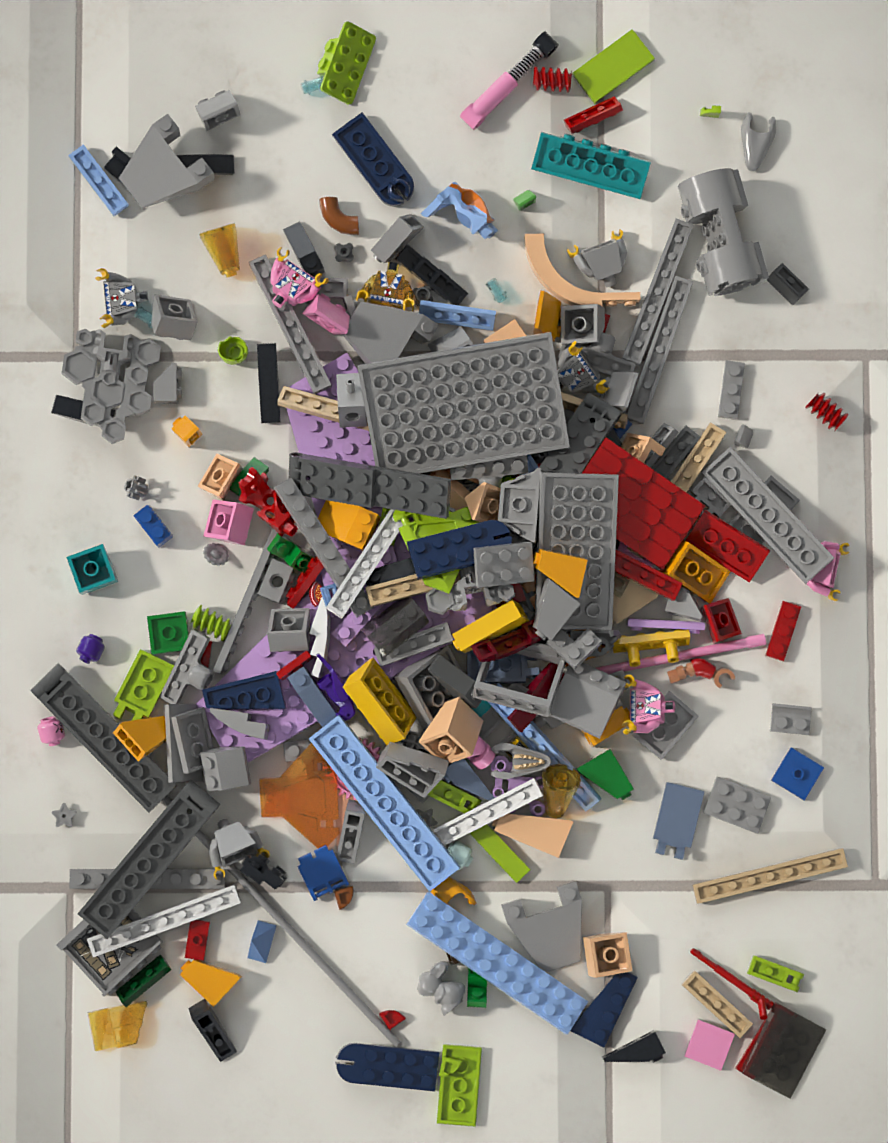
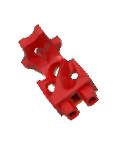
[239,467,298,537]

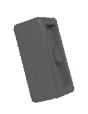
[767,263,809,305]

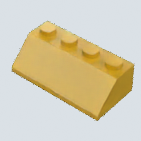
[343,658,416,745]

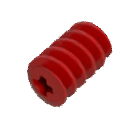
[533,66,572,93]
[805,392,848,432]

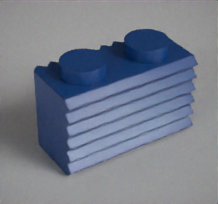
[133,505,173,548]

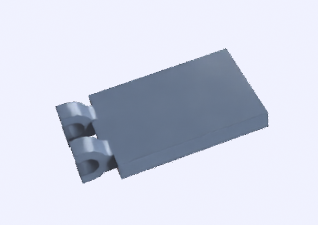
[466,650,539,684]
[653,782,704,860]

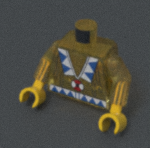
[356,262,414,311]

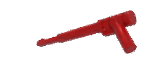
[690,948,774,1020]

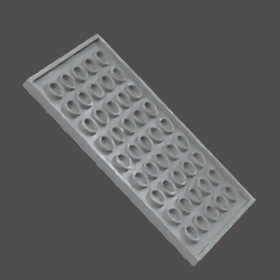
[357,332,570,474]

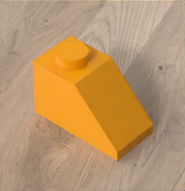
[171,416,203,447]

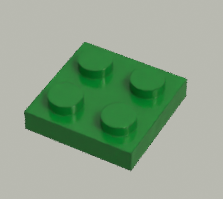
[147,611,189,655]

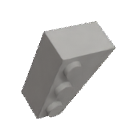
[376,742,449,798]

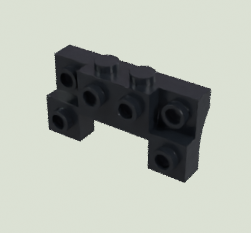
[240,853,287,890]

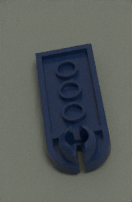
[332,112,414,207]
[407,520,512,580]
[335,1043,440,1092]

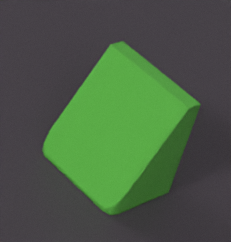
[513,190,536,211]

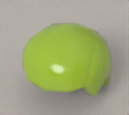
[217,336,248,365]

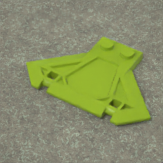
[393,506,480,594]

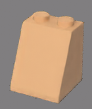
[419,697,484,764]

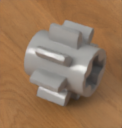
[124,475,148,500]

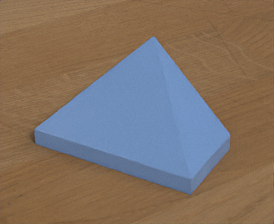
[247,920,277,963]

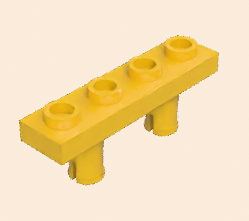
[612,629,690,667]

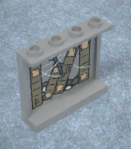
[56,909,163,997]

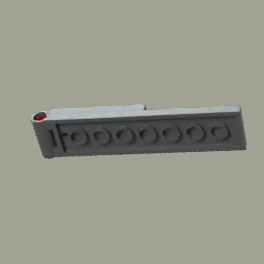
[509,392,622,552]
[288,452,451,519]
[30,663,177,813]
[77,780,220,939]

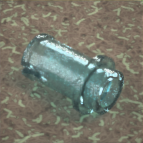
[301,76,323,95]
[485,278,507,303]
[135,306,152,328]

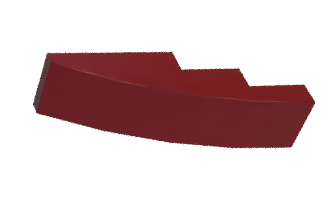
[507,662,565,732]

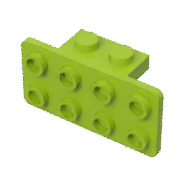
[317,21,376,105]

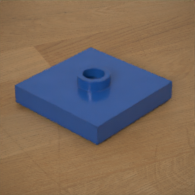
[771,747,824,801]

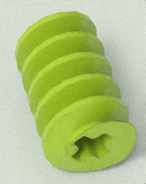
[190,605,232,642]

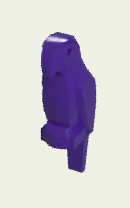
[316,653,355,721]

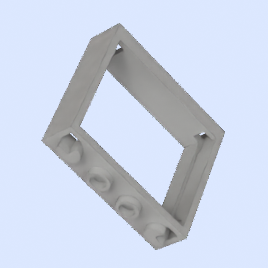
[473,634,566,717]

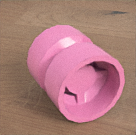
[467,736,496,770]

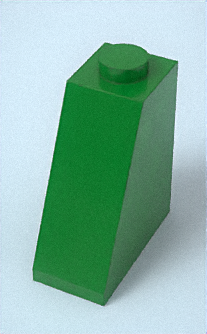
[576,749,634,800]

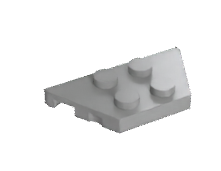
[498,468,542,543]

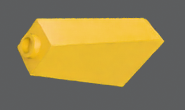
[452,600,529,653]

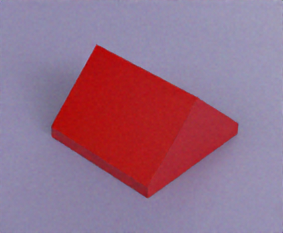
[701,598,742,644]

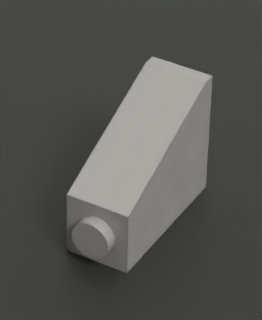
[371,214,424,263]
[533,578,580,640]

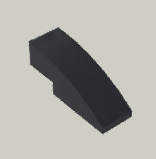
[51,395,115,427]

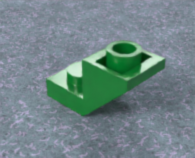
[267,533,313,573]
[467,968,487,1008]

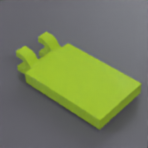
[113,649,174,721]

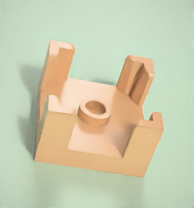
[620,433,666,463]

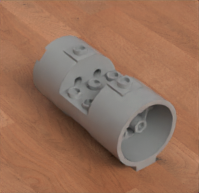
[678,168,769,296]

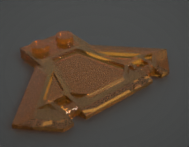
[259,743,340,848]

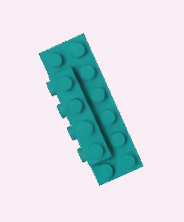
[531,132,651,199]

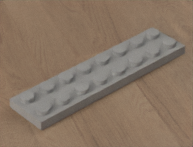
[702,447,835,584]

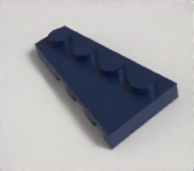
[570,972,638,1048]

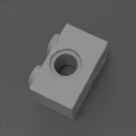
[258,559,296,604]

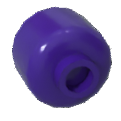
[76,634,105,664]

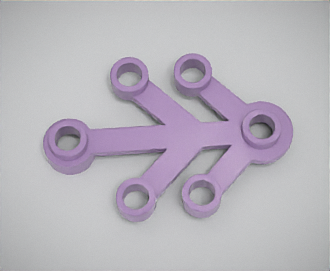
[490,755,546,817]

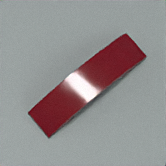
[471,619,542,662]

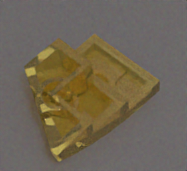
[87,1001,147,1051]

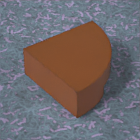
[334,886,354,910]

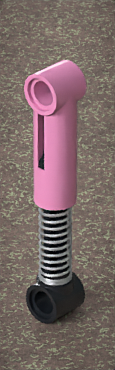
[460,31,559,130]

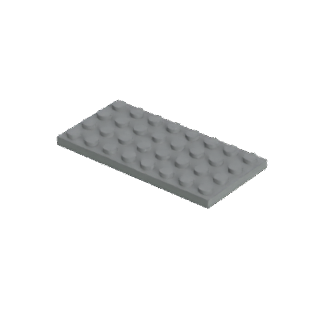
[535,472,619,630]

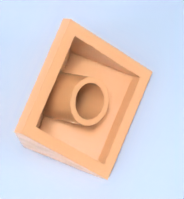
[198,454,243,501]
[465,482,501,522]

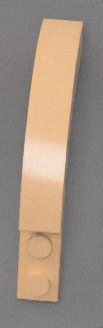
[524,234,640,307]

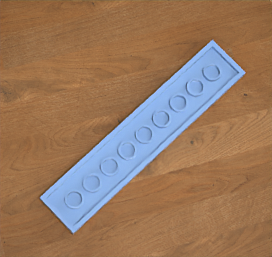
[309,715,460,892]
[406,891,588,1035]

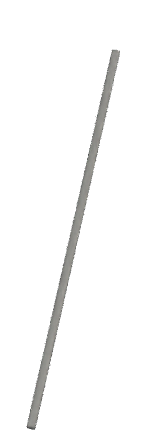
[162,795,401,1047]

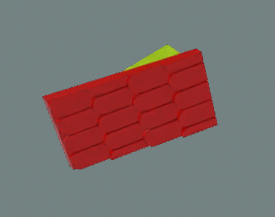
[582,438,706,570]

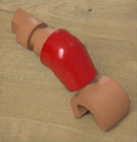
[667,658,735,688]

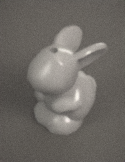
[417,961,465,1016]

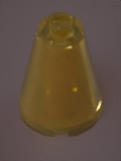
[199,223,240,278]
[542,764,581,819]

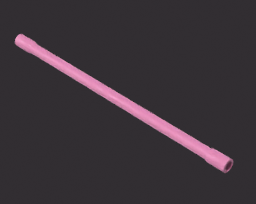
[560,634,766,683]

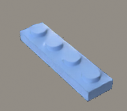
[68,144,129,216]
[419,300,496,331]

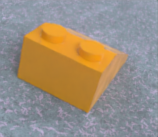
[533,290,561,342]
[318,500,380,551]
[659,540,731,604]

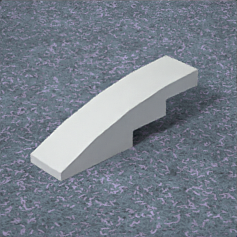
[309,597,331,679]

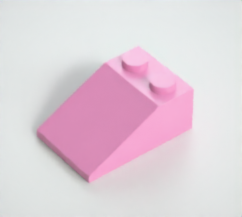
[302,293,350,335]

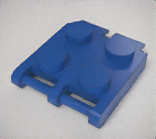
[297,845,349,901]

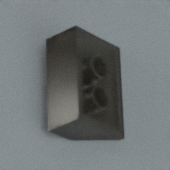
[360,597,429,658]

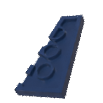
[202,671,287,709]

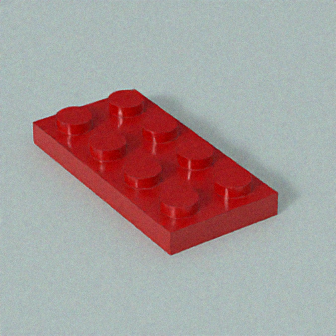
[685,510,770,583]

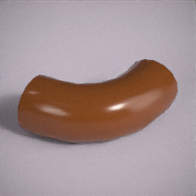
[319,197,359,235]

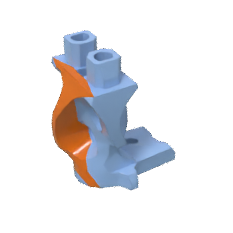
[421,182,498,239]

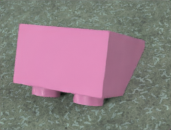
[204,500,254,545]

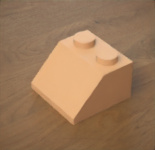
[583,932,632,978]

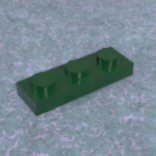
[116,954,172,1007]

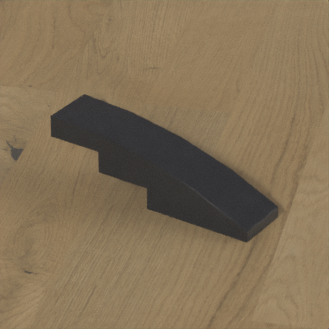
[177,154,235,175]
[395,245,468,305]
[257,343,281,423]

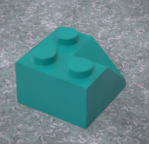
[67,544,118,595]

